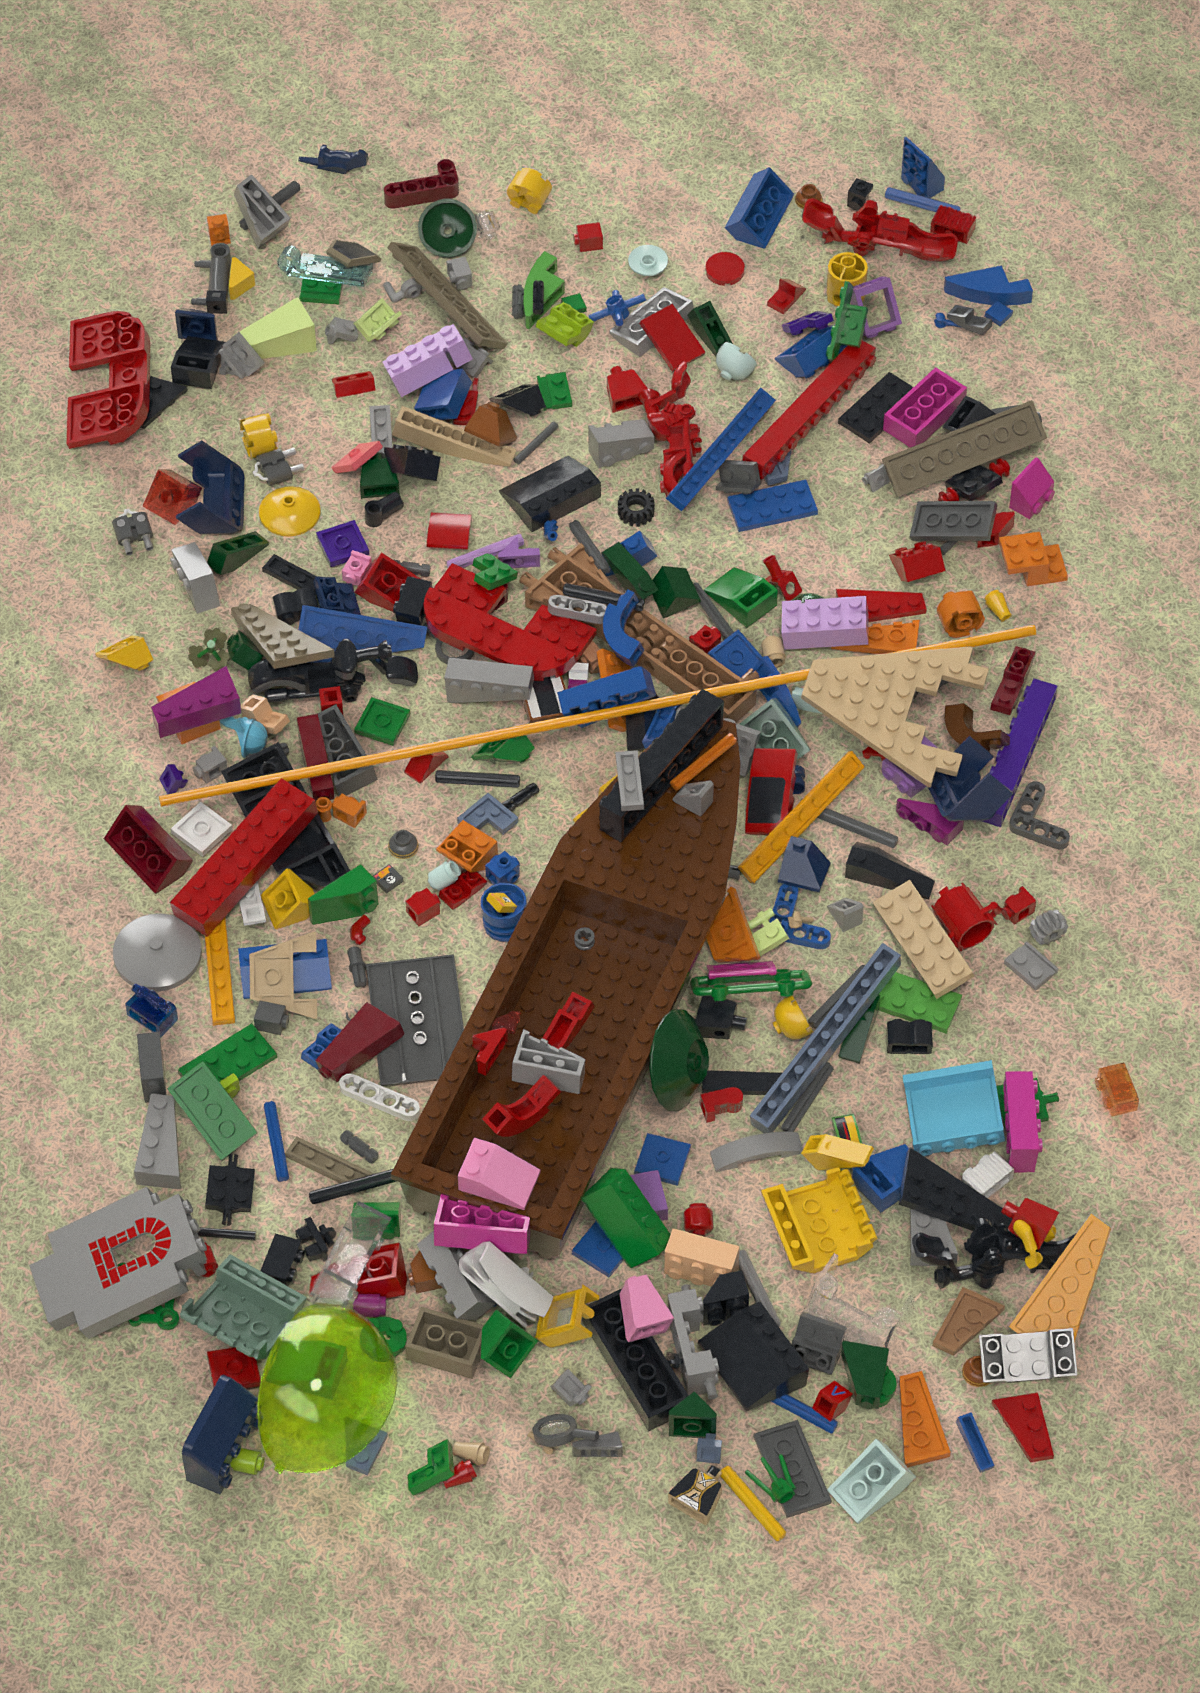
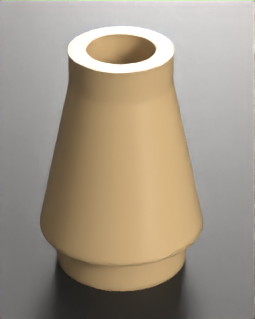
[453,1442,490,1466]

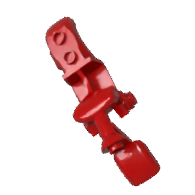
[802,198,958,262]
[638,361,702,509]

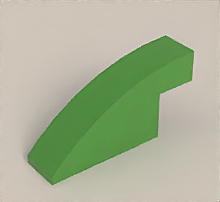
[523,251,565,329]

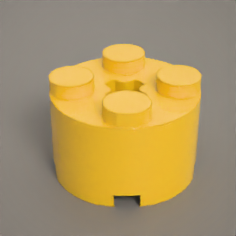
[507,168,552,214]
[239,413,278,459]

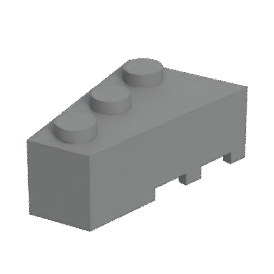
[588,419,654,468]
[170,542,220,614]

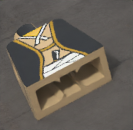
[668,1465,722,1526]

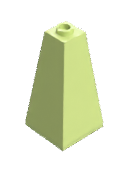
[233,298,317,359]

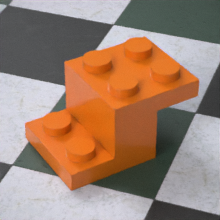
[999,531,1068,586]

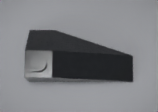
[845,842,935,900]

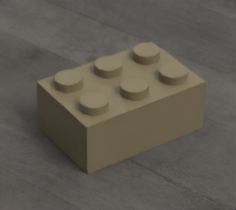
[405,1307,484,1379]

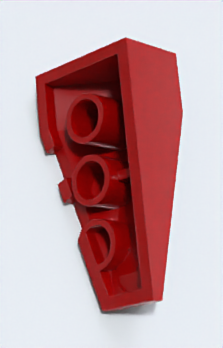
[309,1242,407,1299]

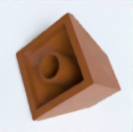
[464,402,517,447]

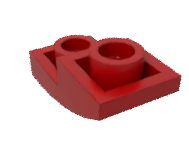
[438,871,487,910]

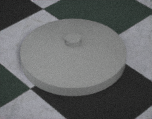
[113,914,202,992]

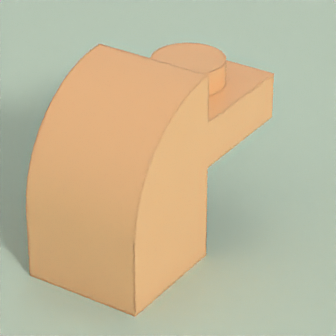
[241,694,290,735]

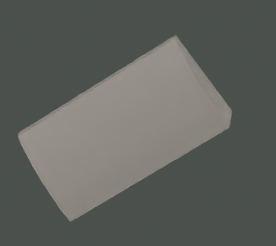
[609,287,694,357]

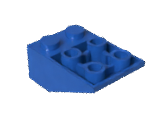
[901,137,945,198]
[852,1144,909,1213]

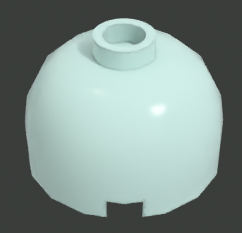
[716,342,757,381]

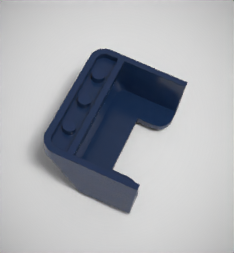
[182,1375,264,1495]

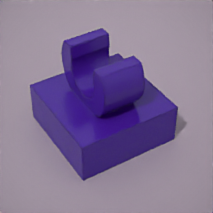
[159,764,188,794]

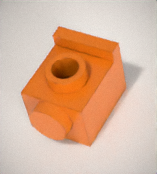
[207,214,231,246]
[332,794,367,828]

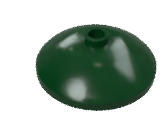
[418,199,477,258]

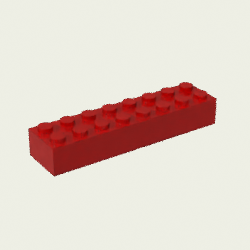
[170,778,318,937]

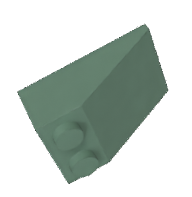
[739,698,811,761]

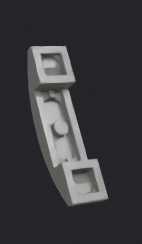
[710,1132,803,1172]

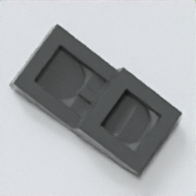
[947,305,992,335]

